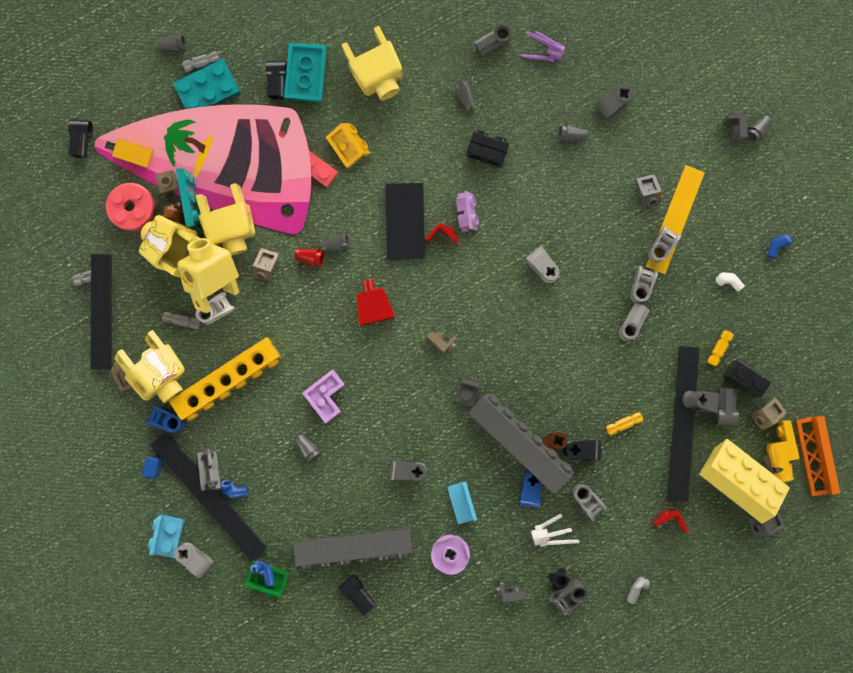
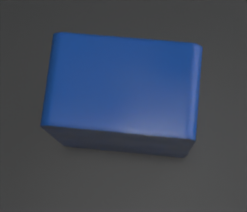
[142,456,163,479]

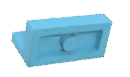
[447,481,477,524]

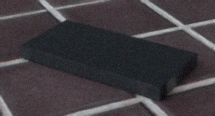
[385,183,425,260]

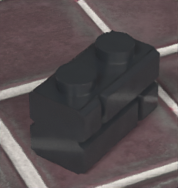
[466,130,510,168]
[723,360,772,398]

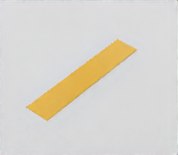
[646,165,705,274]

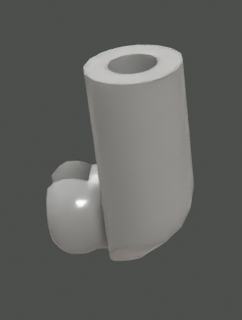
[626,577,650,604]

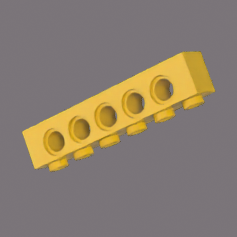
[169,337,282,421]

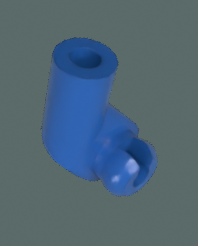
[767,234,793,258]
[251,561,275,587]

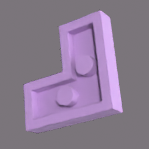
[303,369,345,423]

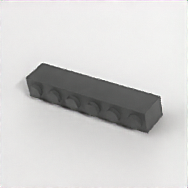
[469,393,574,494]
[293,527,413,569]

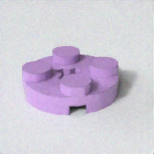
[431,534,470,575]

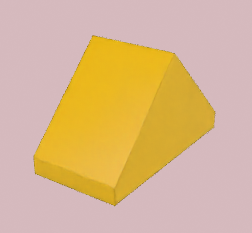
[112,138,154,168]

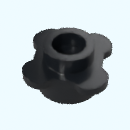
[548,568,570,590]

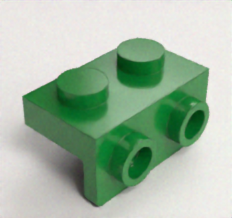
[243,560,290,599]

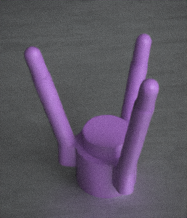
[521,31,565,63]

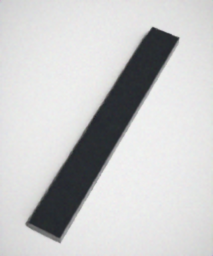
[667,346,700,502]
[151,432,267,561]

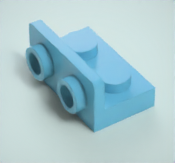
[148,514,185,558]

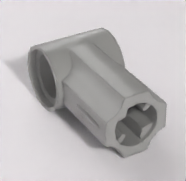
[618,302,650,341]

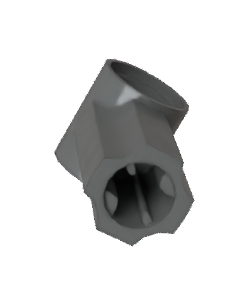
[474,24,511,57]
[714,388,739,427]

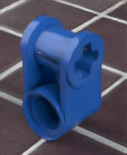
[145,404,186,432]
[519,470,542,508]

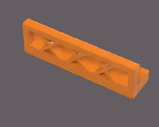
[795,416,840,496]

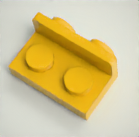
[326,123,370,168]

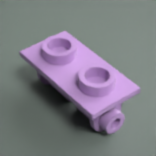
[456,191,479,232]

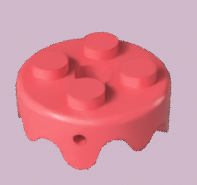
[106,183,156,232]

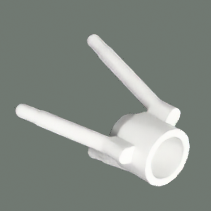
[531,514,579,547]

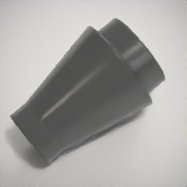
[156,33,186,52]
[454,80,477,110]
[747,115,772,143]
[558,123,588,142]
[320,233,350,252]
[294,434,321,463]

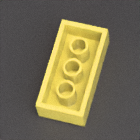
[699,439,790,524]

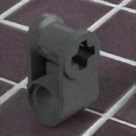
[595,85,633,120]
[683,391,720,414]
[389,459,427,481]
[549,579,588,616]

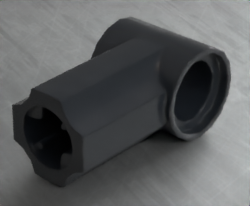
[266,61,287,100]
[68,119,93,158]
[338,574,376,616]

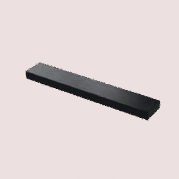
[90,254,112,369]

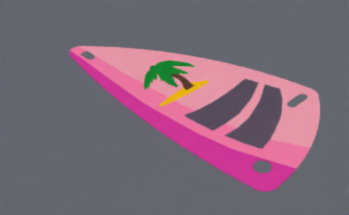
[94,105,311,234]

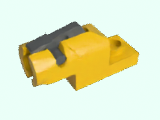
[763,420,800,482]

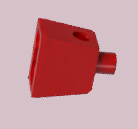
[357,279,395,327]

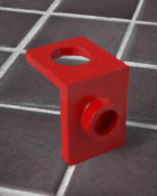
[425,222,459,245]
[651,509,689,533]

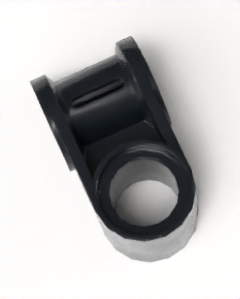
[563,440,601,460]

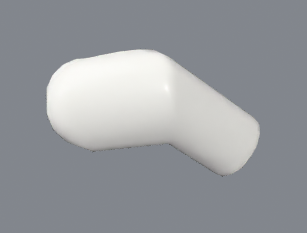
[716,272,745,292]

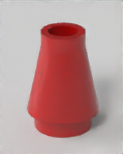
[294,249,324,268]

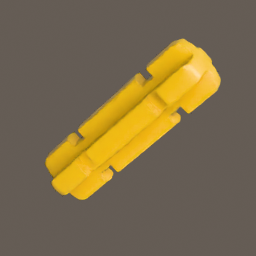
[707,330,734,366]
[606,412,643,435]

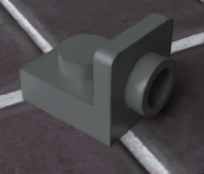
[723,112,748,142]
[636,174,662,207]
[455,376,480,407]
[749,510,785,537]
[496,580,526,603]

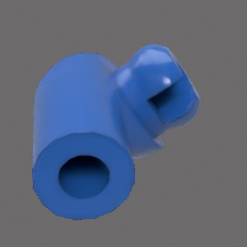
[220,480,249,498]

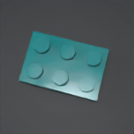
[284,42,327,103]
[173,59,241,109]
[176,168,202,230]

